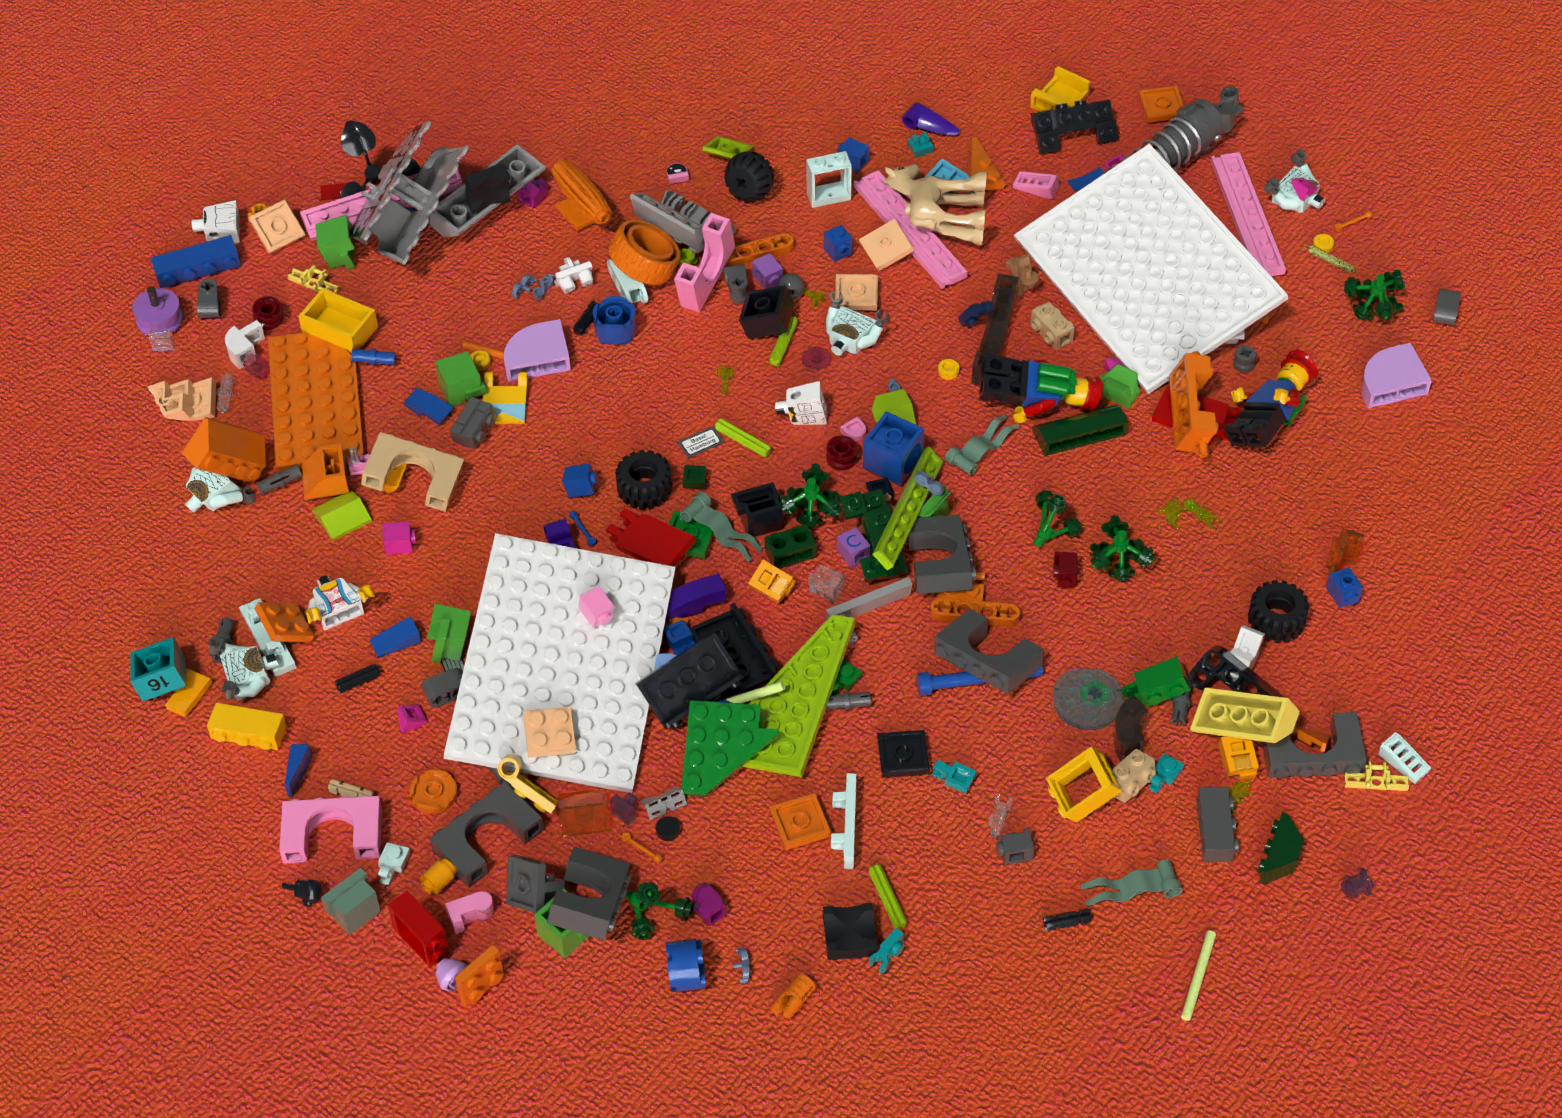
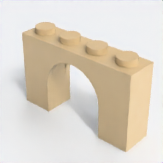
[361,432,464,512]

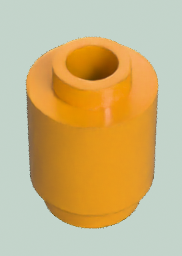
[420,858,457,894]

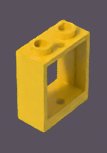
[1046,746,1122,823]

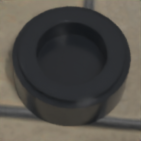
[656,816,680,841]

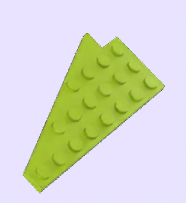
[742,614,856,778]

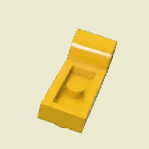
[498,754,559,814]

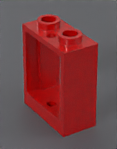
[387,890,450,968]

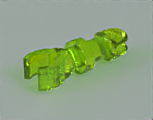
[1184,499,1223,530]

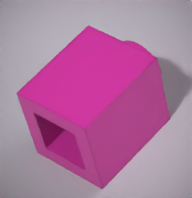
[382,521,416,555]

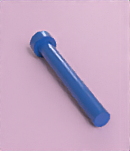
[916,666,1043,696]

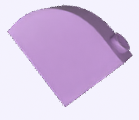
[504,319,571,382]
[1361,343,1432,408]

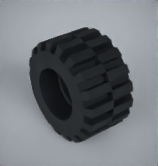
[615,450,672,510]
[1248,580,1309,643]

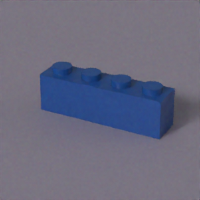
[151,235,241,288]

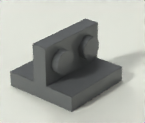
[506,855,565,913]

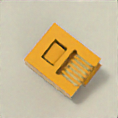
[748,560,796,604]
[1218,737,1259,780]

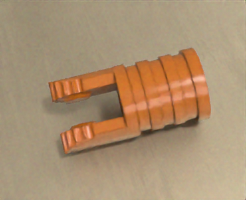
[771,973,816,1019]

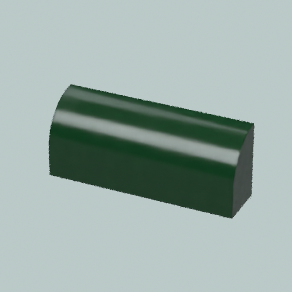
[1032,405,1128,456]

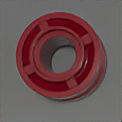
[252,296,283,330]
[826,435,857,470]

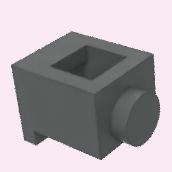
[996,827,1034,865]

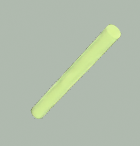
[1181,930,1216,1021]

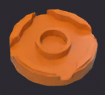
[409,769,458,814]

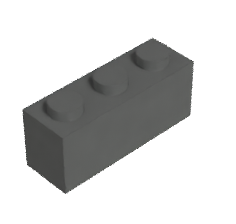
[1196,787,1238,862]

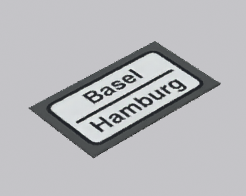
[677,426,724,458]

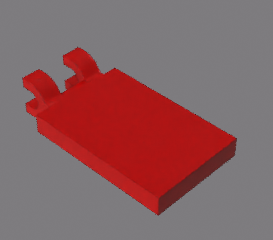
[1152,385,1242,441]
[606,508,696,567]

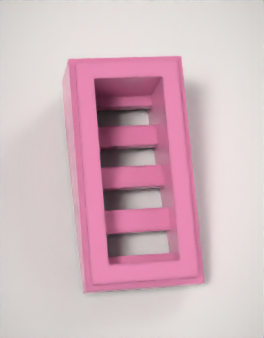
[1013,171,1060,199]

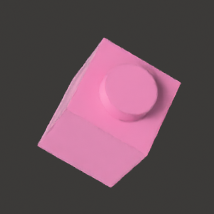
[578,586,614,628]

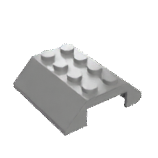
[630,190,736,253]

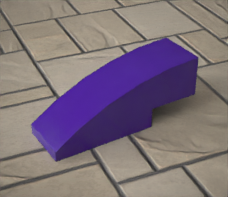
[665,573,727,620]

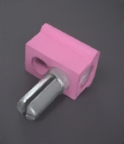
[348,447,370,476]

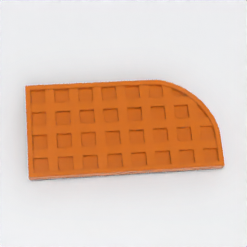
[268,333,364,472]

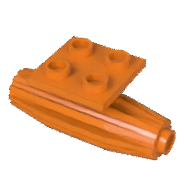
[551,160,612,231]

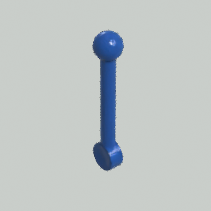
[569,511,596,547]

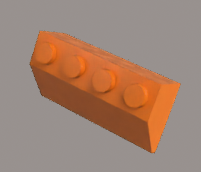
[181,417,266,484]

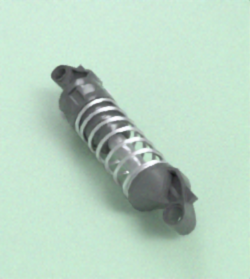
[1102,86,1243,175]

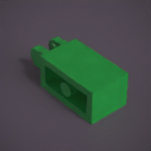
[1121,656,1191,708]

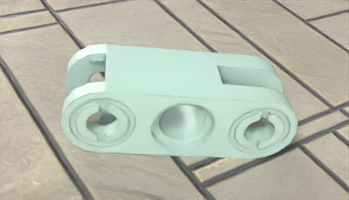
[607,259,648,305]

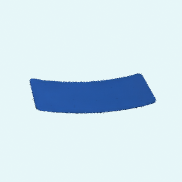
[1067,167,1104,191]

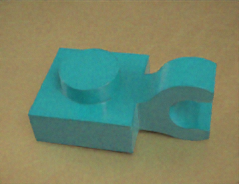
[1149,753,1185,794]
[932,760,977,794]
[869,928,904,974]

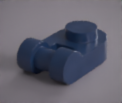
[958,301,993,328]

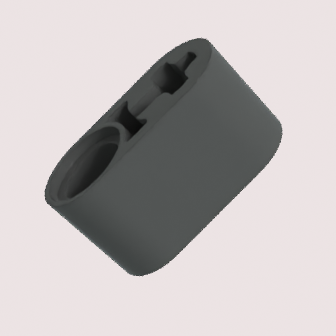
[1433,288,1461,326]
[421,668,463,707]

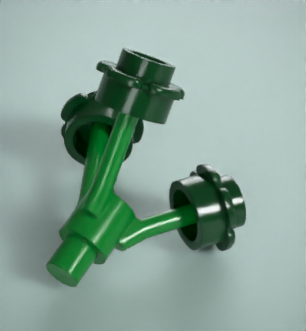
[1033,490,1082,548]
[625,882,694,940]

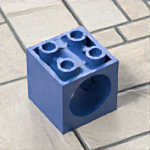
[863,411,924,486]

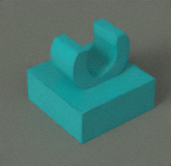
[907,131,934,158]

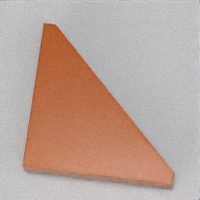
[1291,725,1330,752]

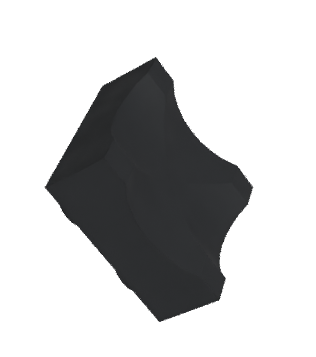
[465,163,510,214]
[823,903,878,960]

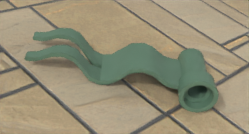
[945,414,1021,476]
[680,492,763,562]
[1080,859,1183,907]

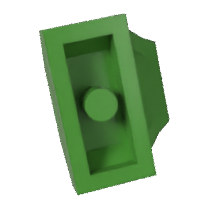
[1100,364,1140,409]
[917,485,951,518]

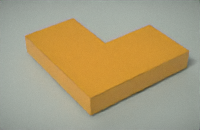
[165,668,212,717]

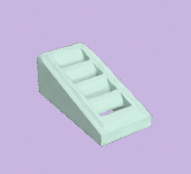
[1378,732,1431,784]

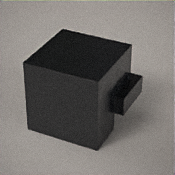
[731,482,782,537]

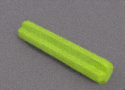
[769,316,798,367]
[715,418,771,457]
[869,864,907,929]

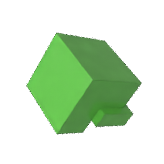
[315,215,355,270]
[435,351,487,407]
[427,603,471,664]
[534,888,589,958]

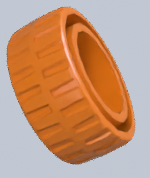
[609,220,681,285]

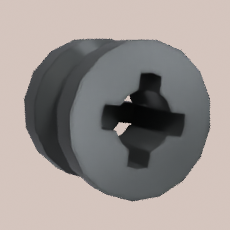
[1233,345,1257,372]

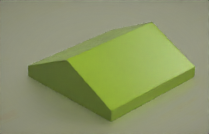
[702,136,754,160]
[312,490,372,541]

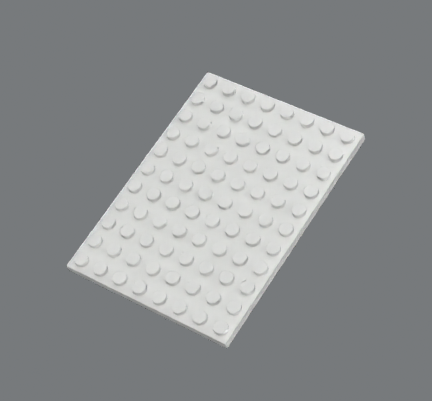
[1014,143,1288,394]
[444,533,675,793]

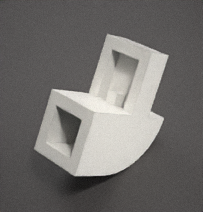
[225,320,265,369]
[1229,625,1265,678]

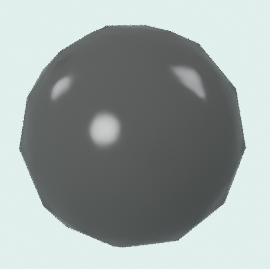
[778,273,804,299]

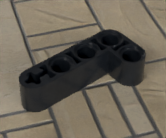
[1188,645,1283,697]

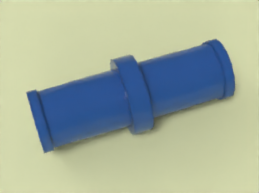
[351,348,395,366]

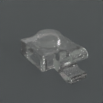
[988,793,1013,839]

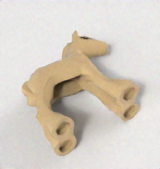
[884,164,987,246]

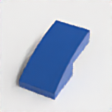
[403,388,453,426]
[663,620,695,655]

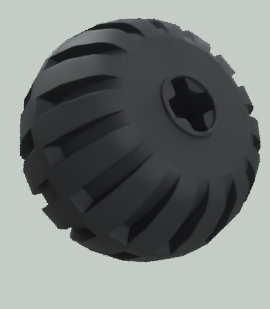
[724,151,774,202]

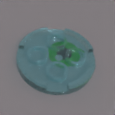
[1052,668,1123,730]

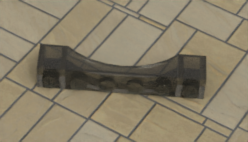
[971,274,1019,385]

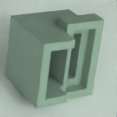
[321,867,381,935]

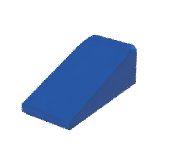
[370,617,421,658]
[285,744,312,797]

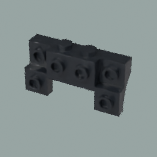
[1030,99,1118,153]

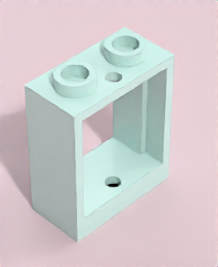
[806,151,851,208]

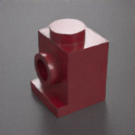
[1053,551,1077,588]

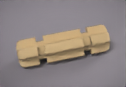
[328,779,374,797]

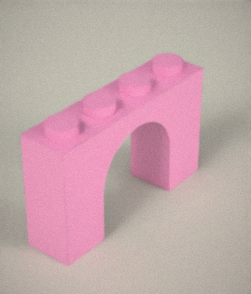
[674,213,735,313]
[279,795,382,864]

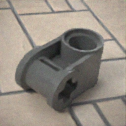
[724,264,748,303]
[196,278,221,319]

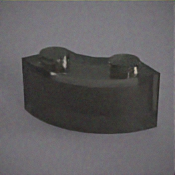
[1113,695,1148,762]

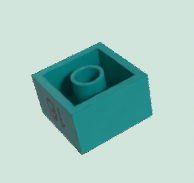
[130,637,186,701]

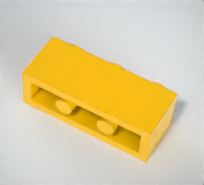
[207,703,287,750]

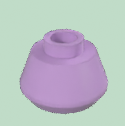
[435,958,467,991]

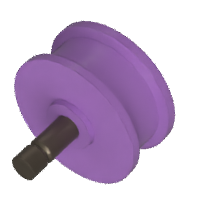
[132,286,183,337]

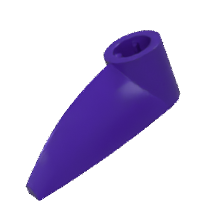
[902,103,960,135]

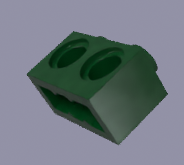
[764,524,816,569]

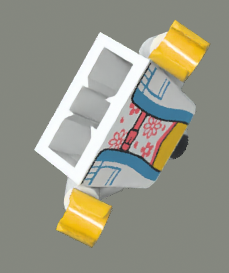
[306,576,375,631]

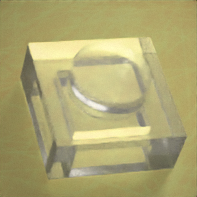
[149,330,175,351]

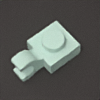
[378,842,410,885]

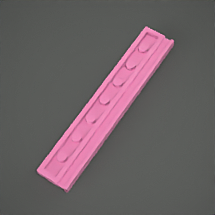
[1210,152,1286,276]
[300,169,463,241]
[854,170,968,289]

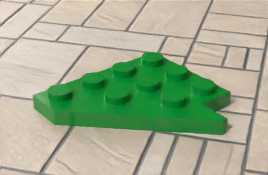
[681,700,780,797]

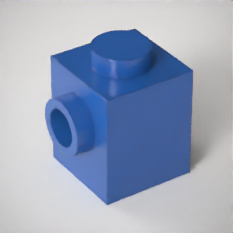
[837,137,869,173]
[824,225,852,262]
[562,463,598,498]
[1326,567,1363,608]

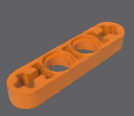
[725,233,794,267]
[930,598,1020,627]

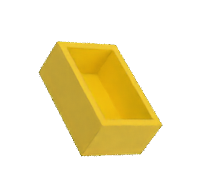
[298,288,378,354]

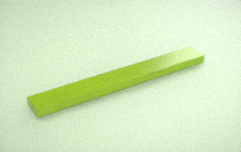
[872,447,943,570]

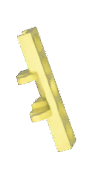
[287,265,339,294]
[1344,761,1409,791]

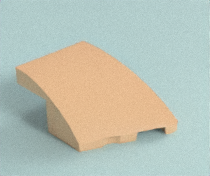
[148,378,216,421]

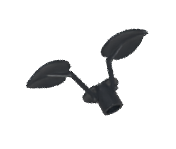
[340,120,421,199]

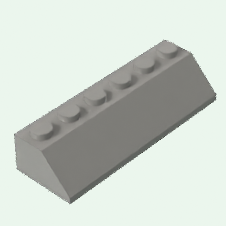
[430,144,546,237]

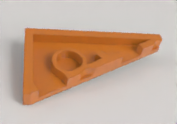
[969,137,1006,190]

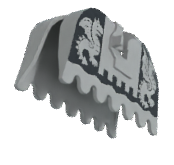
[351,121,469,265]

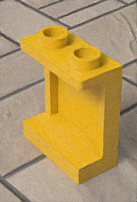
[1030,66,1090,111]

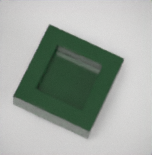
[682,465,706,489]

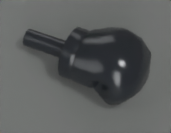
[282,879,322,907]

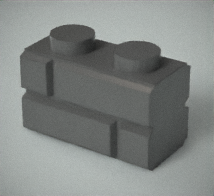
[450,397,496,449]

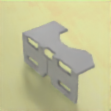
[639,787,687,820]

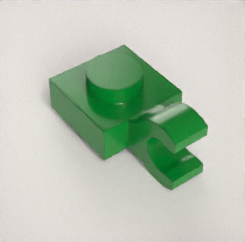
[831,660,863,695]

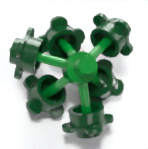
[1344,269,1405,320]
[779,463,842,528]
[1089,515,1155,581]

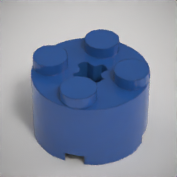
[593,296,637,344]
[666,939,706,993]

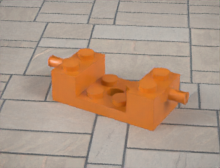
[1169,351,1218,458]

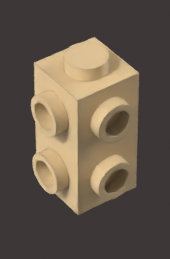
[1030,302,1075,351]
[1112,749,1156,803]

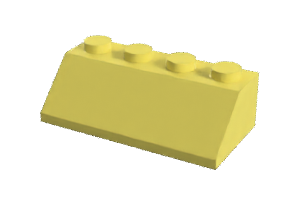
[1190,688,1300,743]

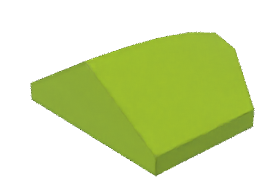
[871,389,916,425]

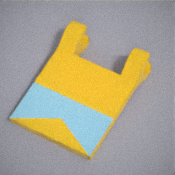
[483,372,528,424]

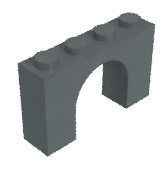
[907,515,976,594]
[934,609,1043,694]
[1261,712,1367,778]
[430,782,544,888]
[547,847,632,940]

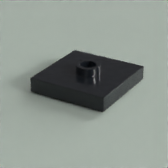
[877,730,929,778]

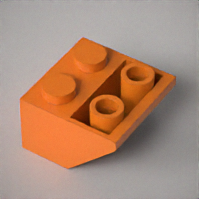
[301,443,349,500]

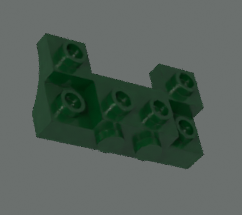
[839,489,908,583]

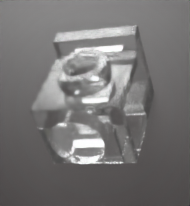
[808,564,844,604]

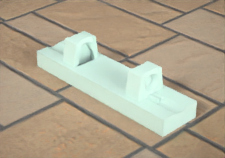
[239,598,296,677]
[831,773,856,869]

